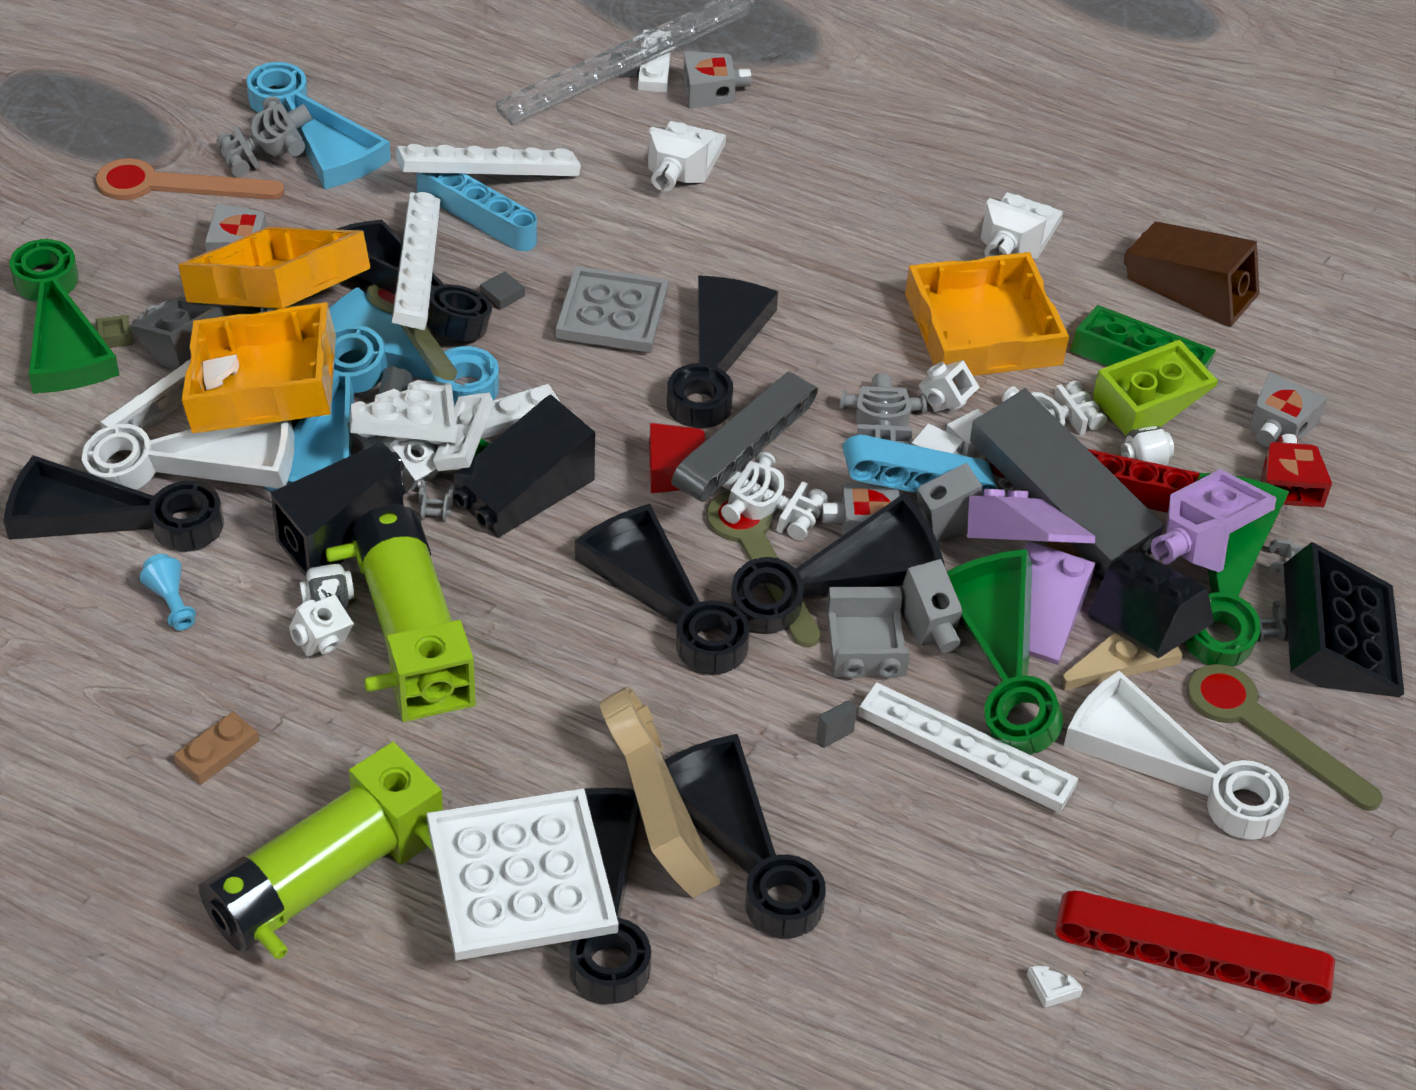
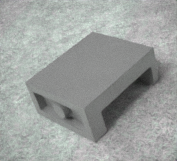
[826,587,910,678]

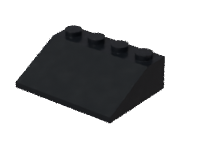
[1283,542,1404,697]

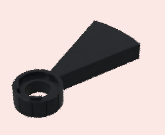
[336,220,492,341]
[666,275,778,429]
[3,455,224,551]
[731,493,945,633]
[575,504,750,674]
[664,734,826,938]
[570,788,652,1004]

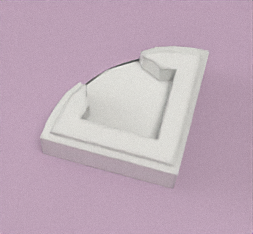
[203,354,239,390]
[1027,966,1083,1008]

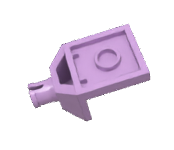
[1151,469,1276,572]

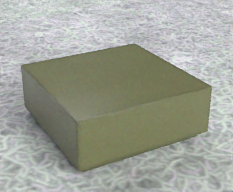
[95,315,133,348]

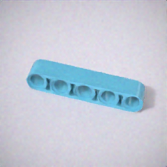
[416,172,537,251]
[842,435,998,496]

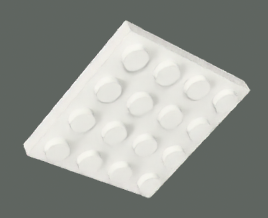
[427,788,619,961]

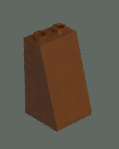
[1124,221,1260,327]

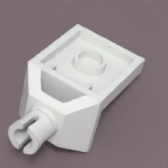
[648,121,726,192]
[980,192,1063,259]

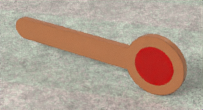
[96,158,284,200]

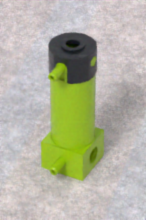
[325,505,476,722]
[199,741,443,959]

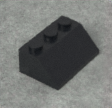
[1088,549,1214,659]

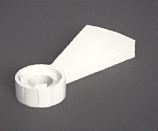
[82,420,295,490]
[1064,671,1289,840]

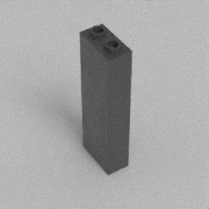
[970,388,1164,577]

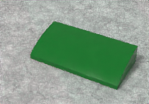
[1070,305,1216,369]

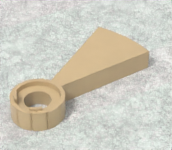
[600,686,720,898]

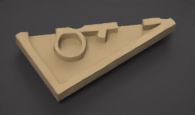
[1062,633,1182,691]

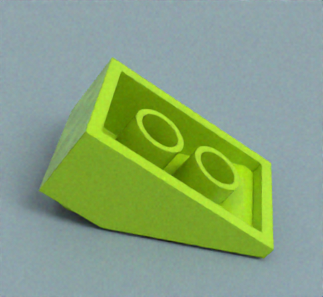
[1093,339,1218,436]

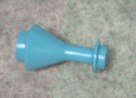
[140,554,196,631]

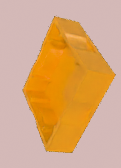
[178,227,370,309]
[905,252,1069,376]
[182,302,336,434]

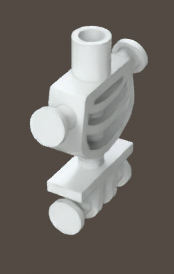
[1002,381,1107,435]
[721,452,828,541]

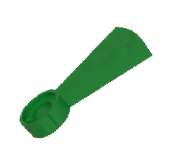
[9,239,119,394]
[1185,473,1289,667]
[947,549,1064,755]

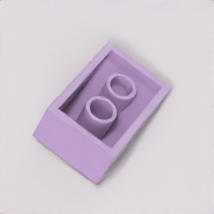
[967,489,1096,543]
[1024,541,1095,665]

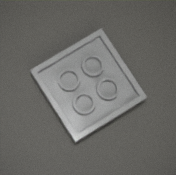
[556,266,669,353]

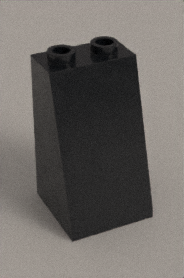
[453,394,595,538]
[270,441,406,577]

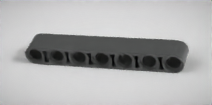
[671,371,818,502]

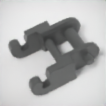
[1248,601,1288,642]

